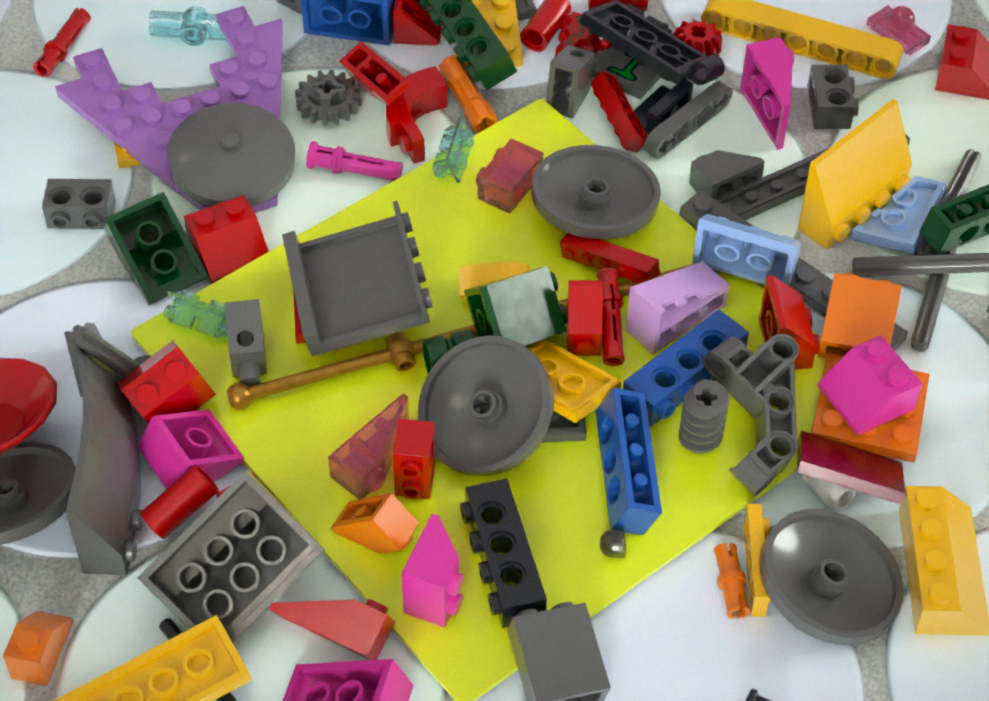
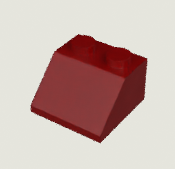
[935,24,989,100]
[184,195,269,284]
[758,275,820,370]
[117,340,216,424]

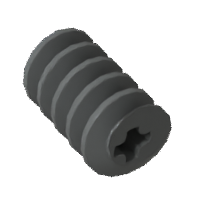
[678,379,729,453]

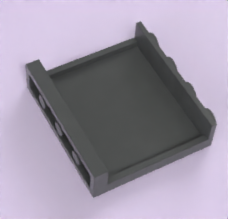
[282,201,433,356]

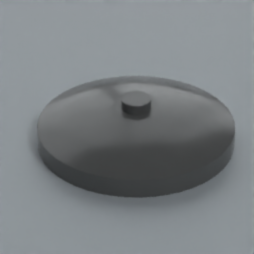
[168,103,295,207]
[531,145,661,239]
[418,336,554,476]
[0,443,76,545]
[759,509,903,645]

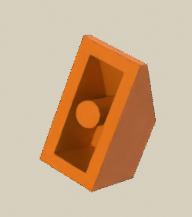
[331,493,419,554]
[3,611,73,686]

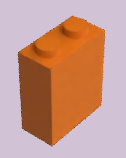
[818,273,902,359]

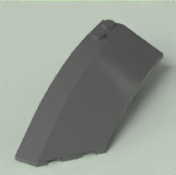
[64,322,143,576]

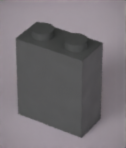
[507,602,611,701]

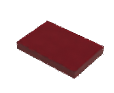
[797,431,906,504]

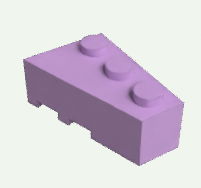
[626,261,730,355]

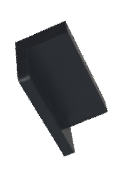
[634,78,694,134]

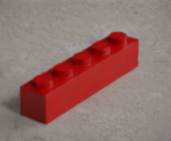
[590,71,647,153]
[560,233,660,284]

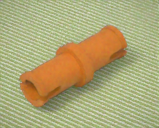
[713,543,751,619]

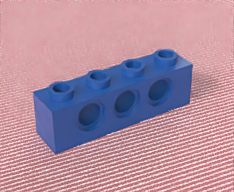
[623,309,749,427]
[595,388,662,535]

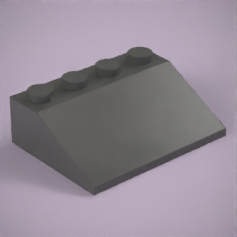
[138,471,325,643]

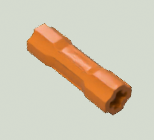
[438,55,497,133]

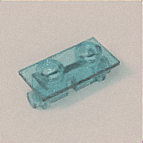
[432,117,474,183]
[164,290,227,338]

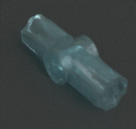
[149,6,226,46]

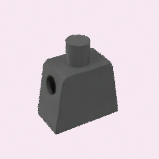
[546,45,595,119]
[225,299,267,387]

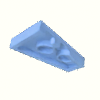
[852,176,946,254]

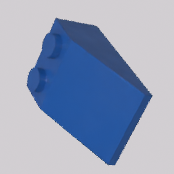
[301,0,395,46]

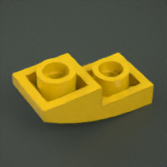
[458,262,529,302]

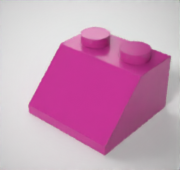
[817,335,922,436]
[137,409,244,489]
[402,514,463,627]

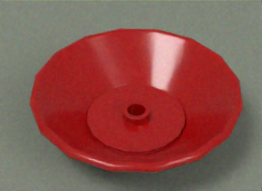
[0,358,57,456]

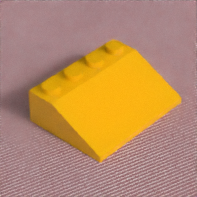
[798,99,912,249]

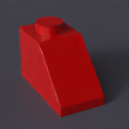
[566,280,603,356]

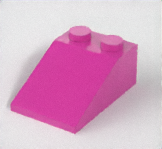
[740,37,794,150]
[283,659,413,701]

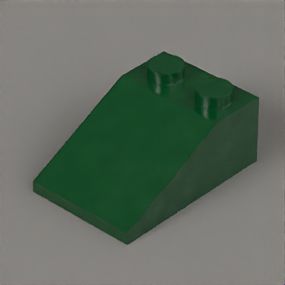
[104,192,208,305]

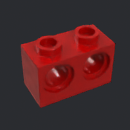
[393,419,436,499]

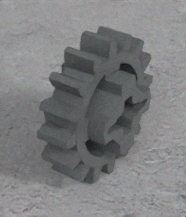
[295,70,362,126]

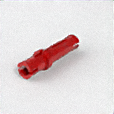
[33,8,91,78]
[597,268,625,366]

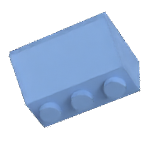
[692,214,802,286]

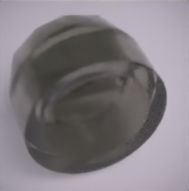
[599,528,626,558]

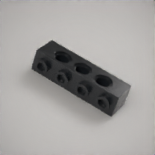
[460,478,547,629]

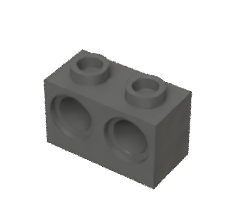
[807,65,859,129]
[42,178,116,229]

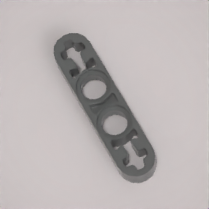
[644,81,733,158]

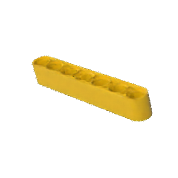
[701,0,904,79]

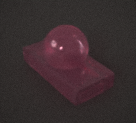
[867,5,931,56]

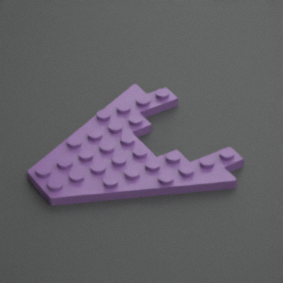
[55,6,283,213]

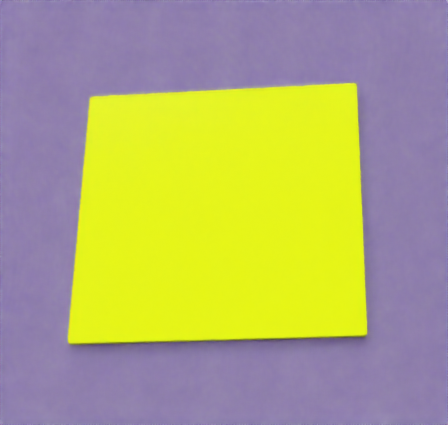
[131,99,826,701]

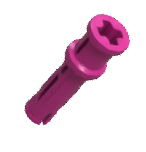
[306,141,403,181]

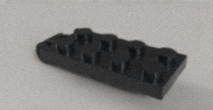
[579,0,725,86]

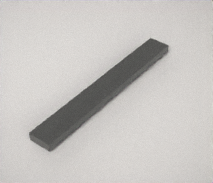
[715,133,911,220]

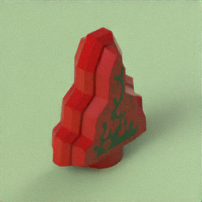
[555,12,612,57]

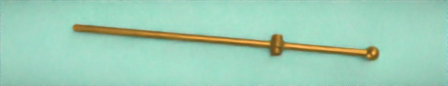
[227,264,717,410]

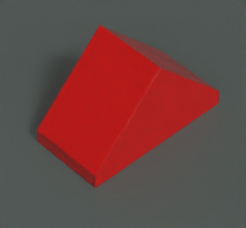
[393,0,442,46]

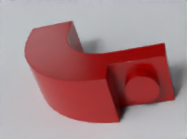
[386,66,447,164]

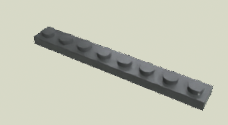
[679,190,908,351]

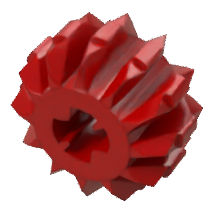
[673,18,722,56]

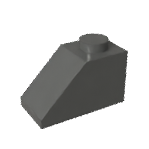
[689,150,765,199]

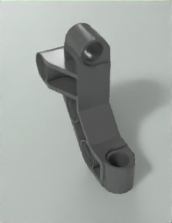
[703,334,799,496]

